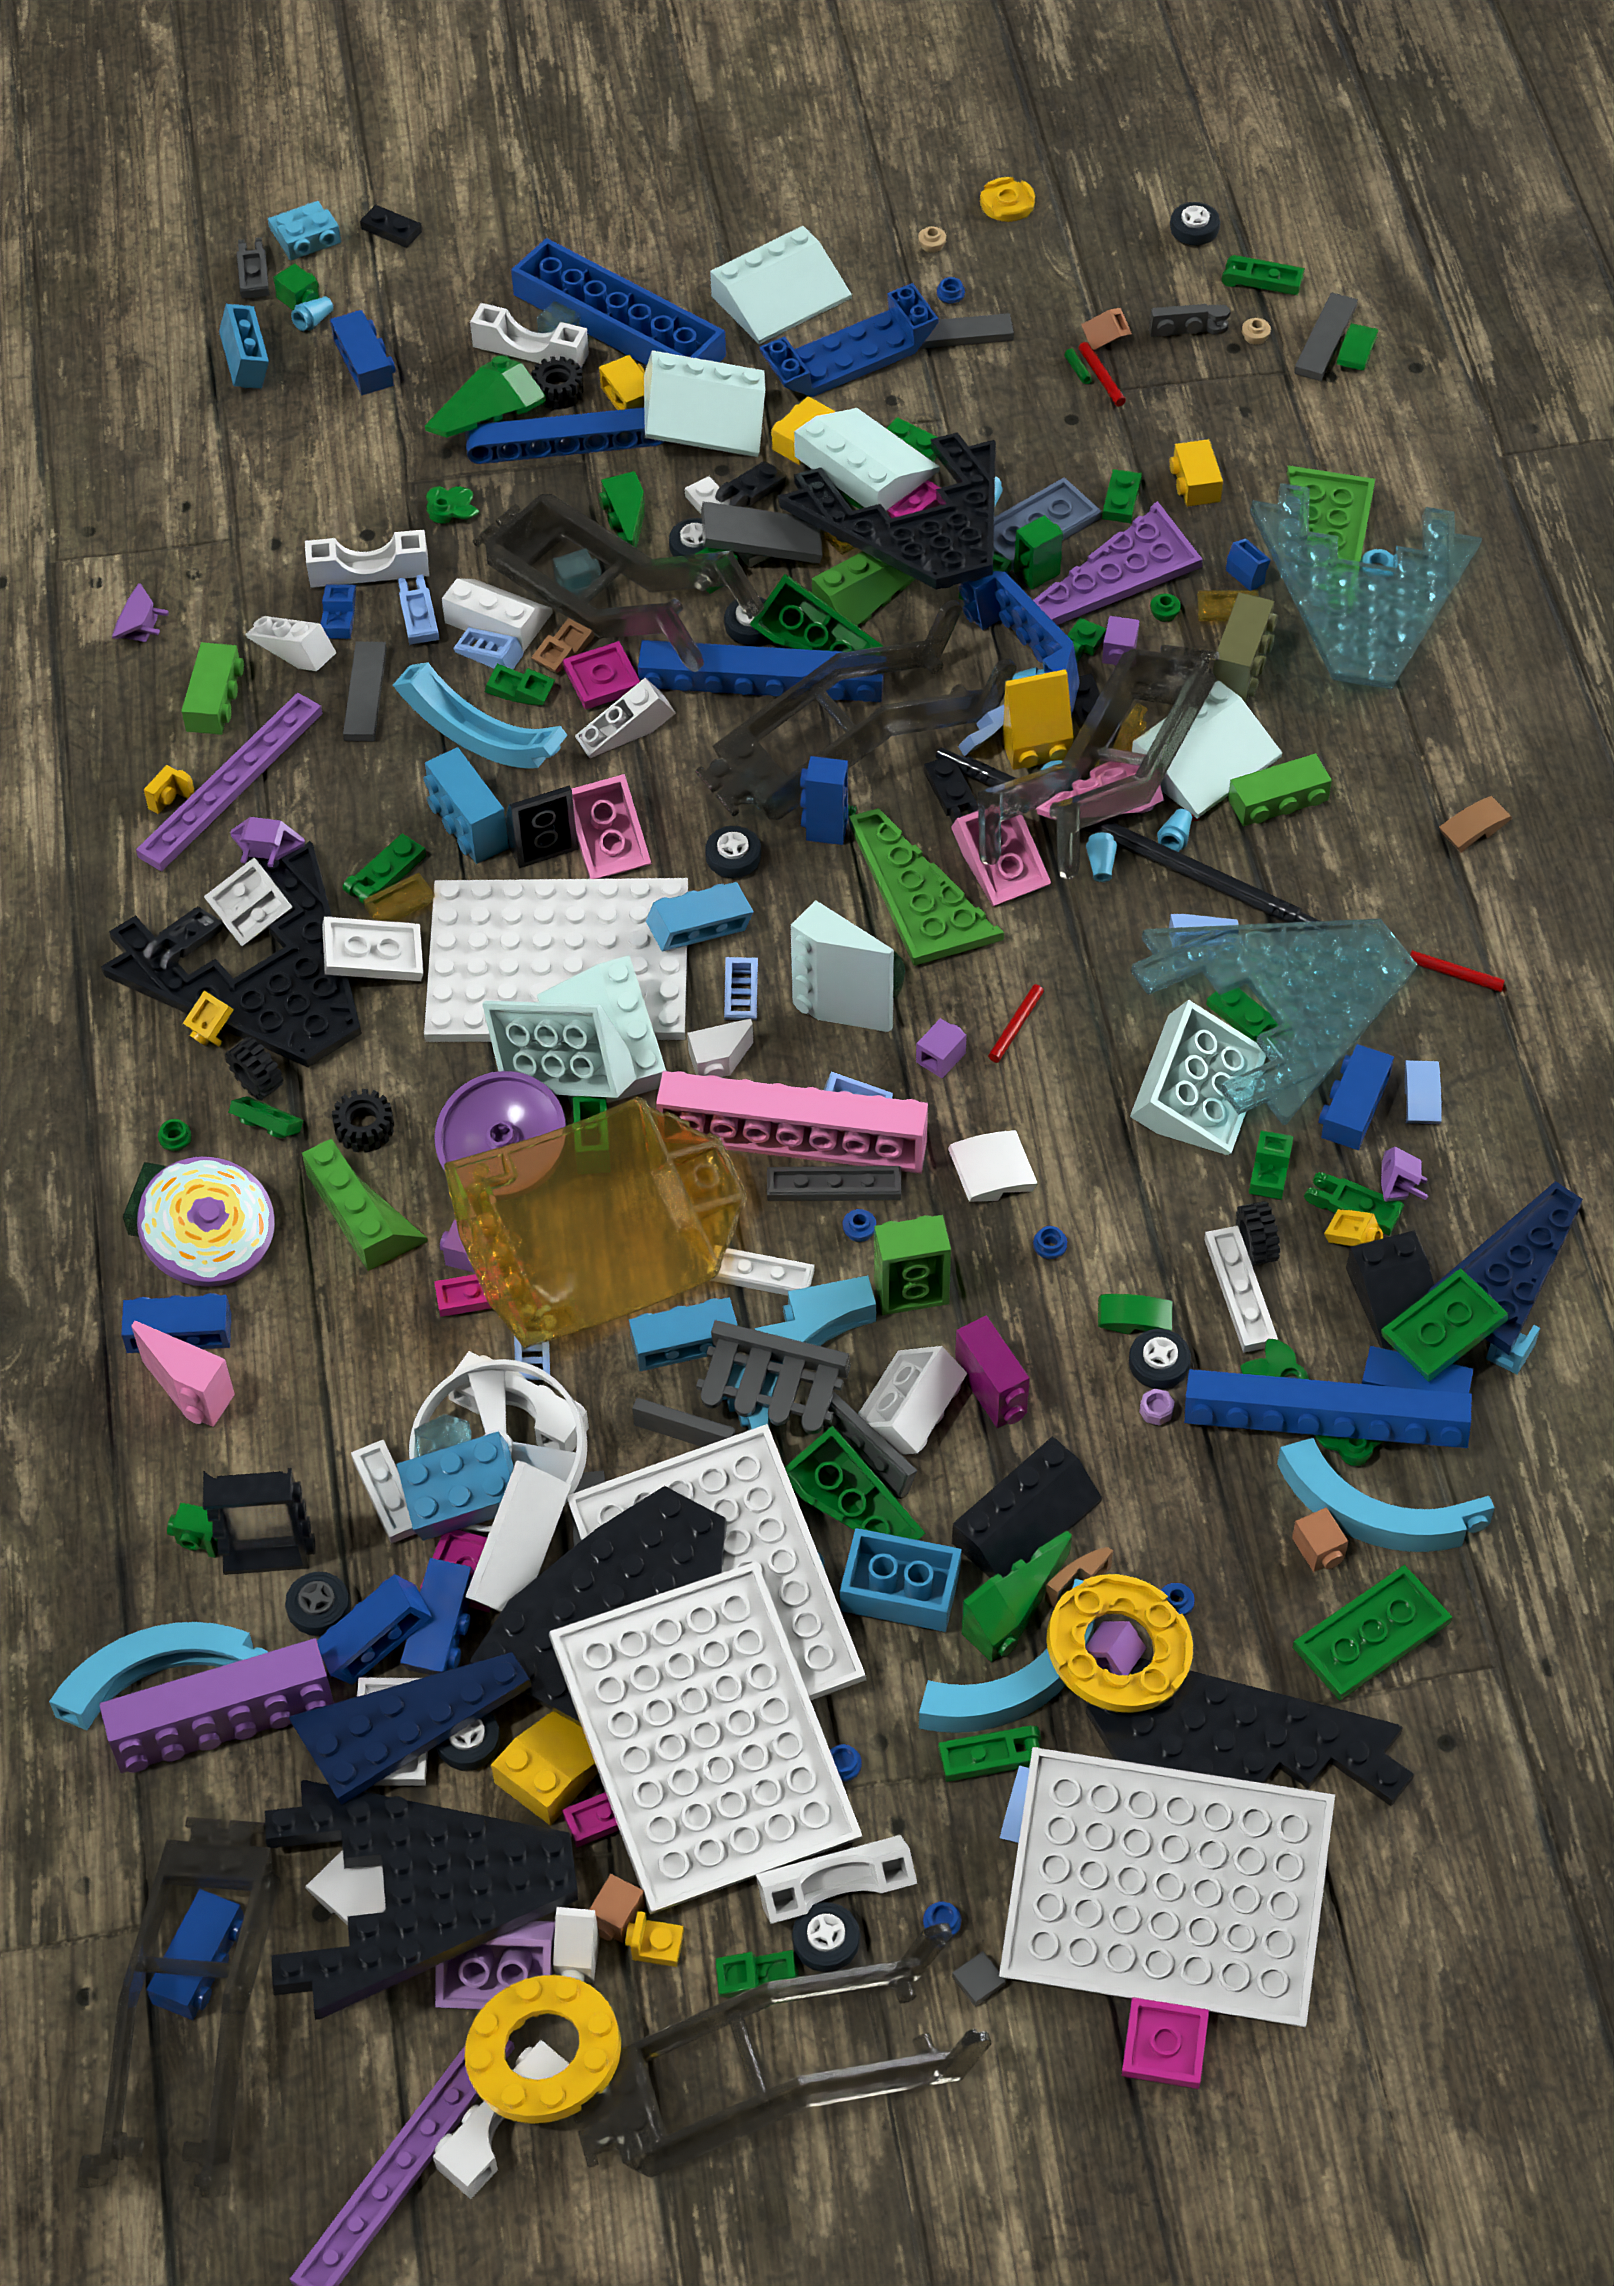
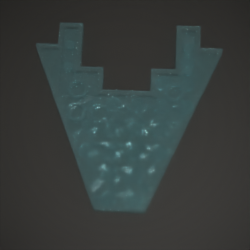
[1250,483,1482,689]
[1131,919,1418,1125]

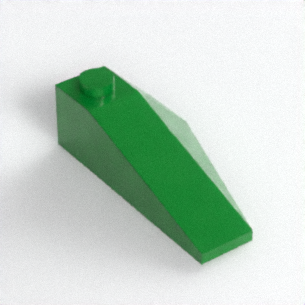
[425,356,546,438]
[749,574,883,654]
[784,1426,926,1540]
[962,1531,1072,1663]

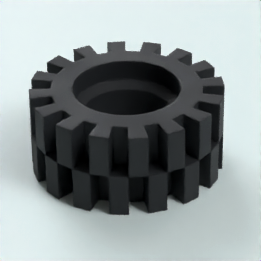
[531,356,584,410]
[225,1037,284,1100]
[332,1089,394,1153]
[1236,1201,1280,1266]

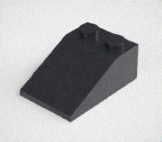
[505,785,578,869]
[1346,1230,1434,1350]

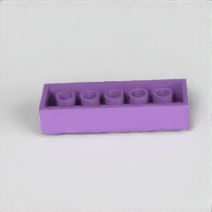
[99,1638,334,1773]

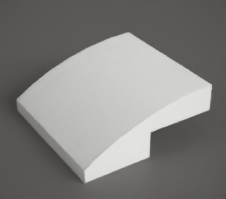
[204,858,293,947]
[948,1131,1038,1202]
[305,1850,386,1926]

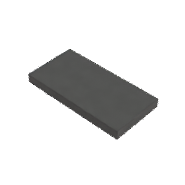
[701,501,822,563]

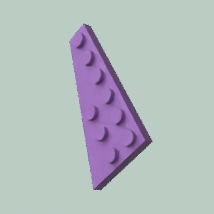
[1033,501,1203,625]

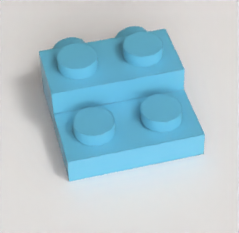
[267,201,341,261]

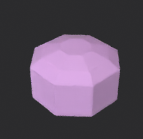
[1139,1389,1175,1426]

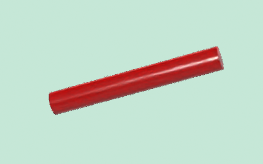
[1078,342,1126,407]
[1408,950,1505,992]
[988,984,1044,1063]

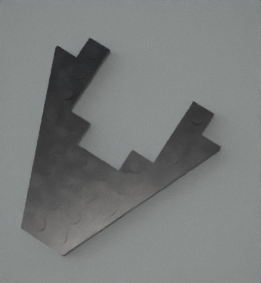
[778,432,996,590]
[101,841,362,1067]

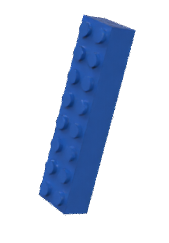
[511,238,726,365]

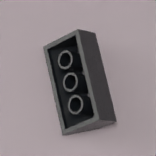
[952,1436,1102,1578]

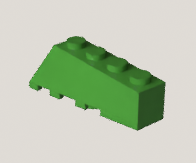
[812,551,915,626]
[302,1138,428,1271]

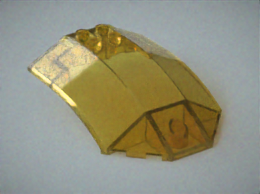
[444,1096,748,1349]

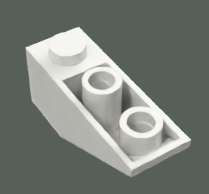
[246,616,336,671]
[575,678,676,758]

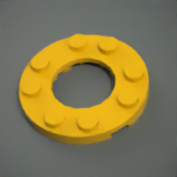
[1047,1574,1193,1712]
[465,1975,621,2124]

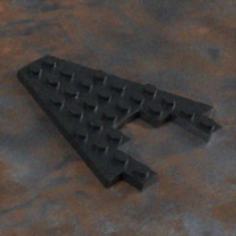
[1086,1658,1414,1806]
[264,1780,578,2020]

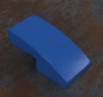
[321,584,356,639]

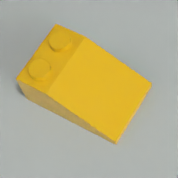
[1002,669,1073,770]
[491,1711,598,1826]

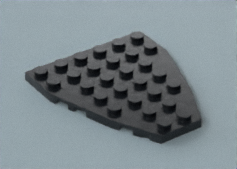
[470,1486,727,1727]

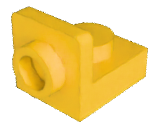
[144,765,195,814]
[183,991,234,1047]
[1324,1209,1383,1246]
[625,1911,684,1967]

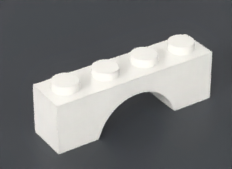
[470,303,589,369]
[305,530,430,587]
[448,1351,589,1452]
[755,1835,917,1923]
[433,2040,569,2199]

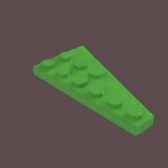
[1287,466,1375,616]
[849,808,1004,966]

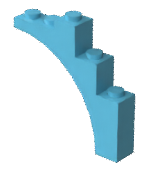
[723,1275,876,1431]

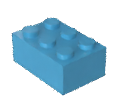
[424,747,509,864]
[396,1431,514,1541]
[840,1528,961,1632]

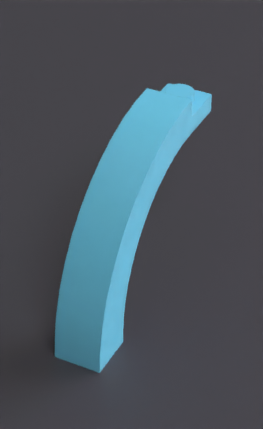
[392,662,568,768]
[1277,1438,1495,1552]
[919,1579,1095,1733]
[49,1622,268,1731]

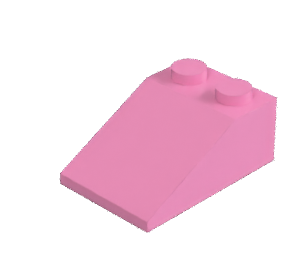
[572,774,651,879]
[951,797,1051,907]
[131,1321,235,1427]

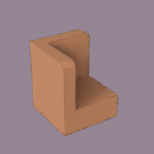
[1081,308,1132,350]

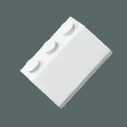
[442,578,553,652]
[858,1346,967,1455]

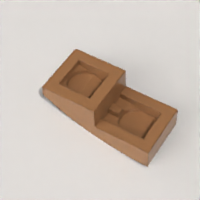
[531,618,595,674]
[1439,796,1512,853]
[1045,1547,1113,1608]

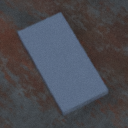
[994,477,1102,571]

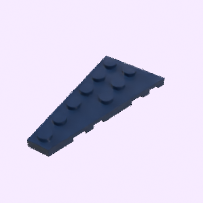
[1428,1181,1583,1355]
[288,1652,533,1805]

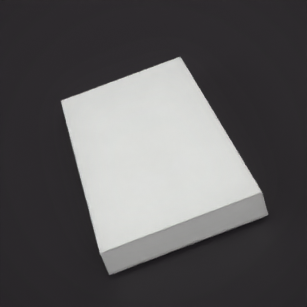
[465,1461,571,1613]

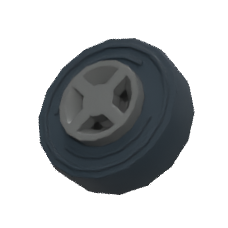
[285,1572,351,1636]

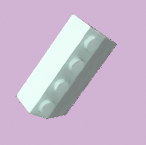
[710,226,852,345]
[644,351,765,457]
[794,408,940,511]
[1131,681,1282,818]
[791,900,894,1032]
[537,955,666,1112]
[1130,1000,1268,1155]
[482,1001,636,1098]

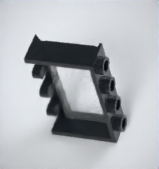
[203,1468,316,1575]

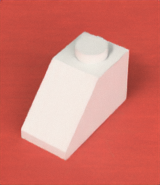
[687,1018,753,1078]
[553,1907,600,1983]

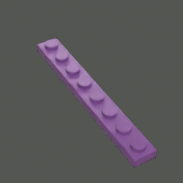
[136,693,322,872]
[290,2039,515,2286]

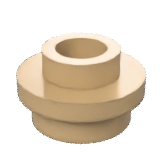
[918,226,946,253]
[1242,318,1271,345]

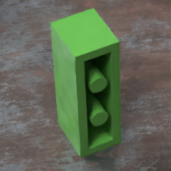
[181,642,244,735]
[1228,754,1332,826]

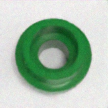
[1150,594,1181,622]
[158,1119,192,1151]

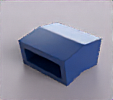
[1226,539,1271,592]

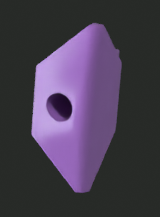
[112,583,169,642]
[230,817,305,867]
[1381,1147,1428,1202]

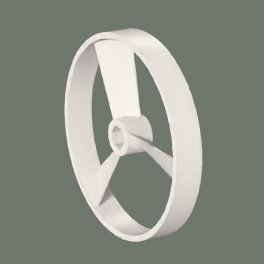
[409,1359,587,1537]

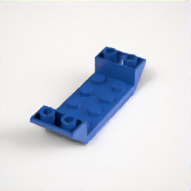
[759,283,939,397]
[958,571,1080,716]

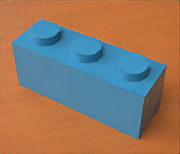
[219,304,269,388]
[646,882,754,951]
[629,1297,738,1371]

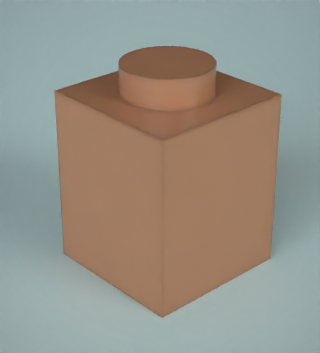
[1292,1507,1348,1572]
[589,1874,645,1943]

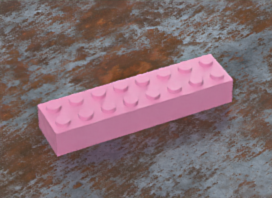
[656,1071,928,1173]

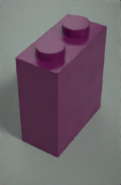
[955,1315,1030,1428]

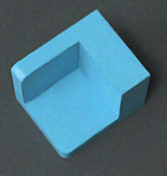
[1486,1325,1540,1374]

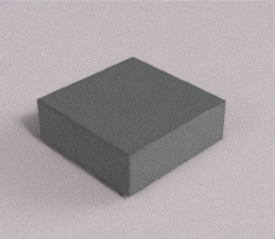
[952,1951,1006,2007]

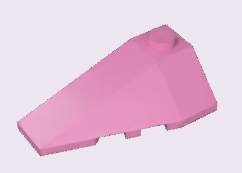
[1036,756,1164,820]

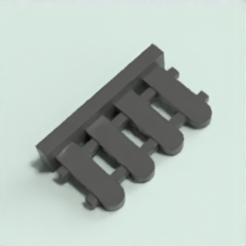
[696,1320,851,1434]

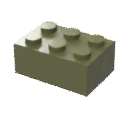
[1211,592,1278,704]

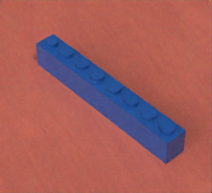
[638,640,884,702]
[1184,1369,1472,1448]

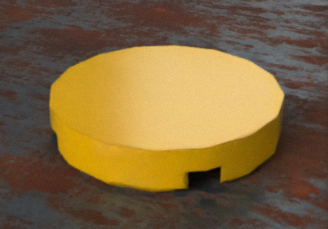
[980,177,1035,222]

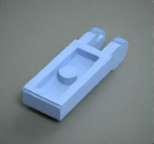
[398,575,439,645]

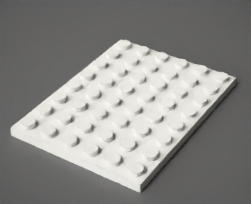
[424,878,688,1042]
[567,1424,866,1700]
[549,1561,862,1915]
[999,1747,1335,2027]

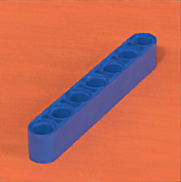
[465,407,664,464]

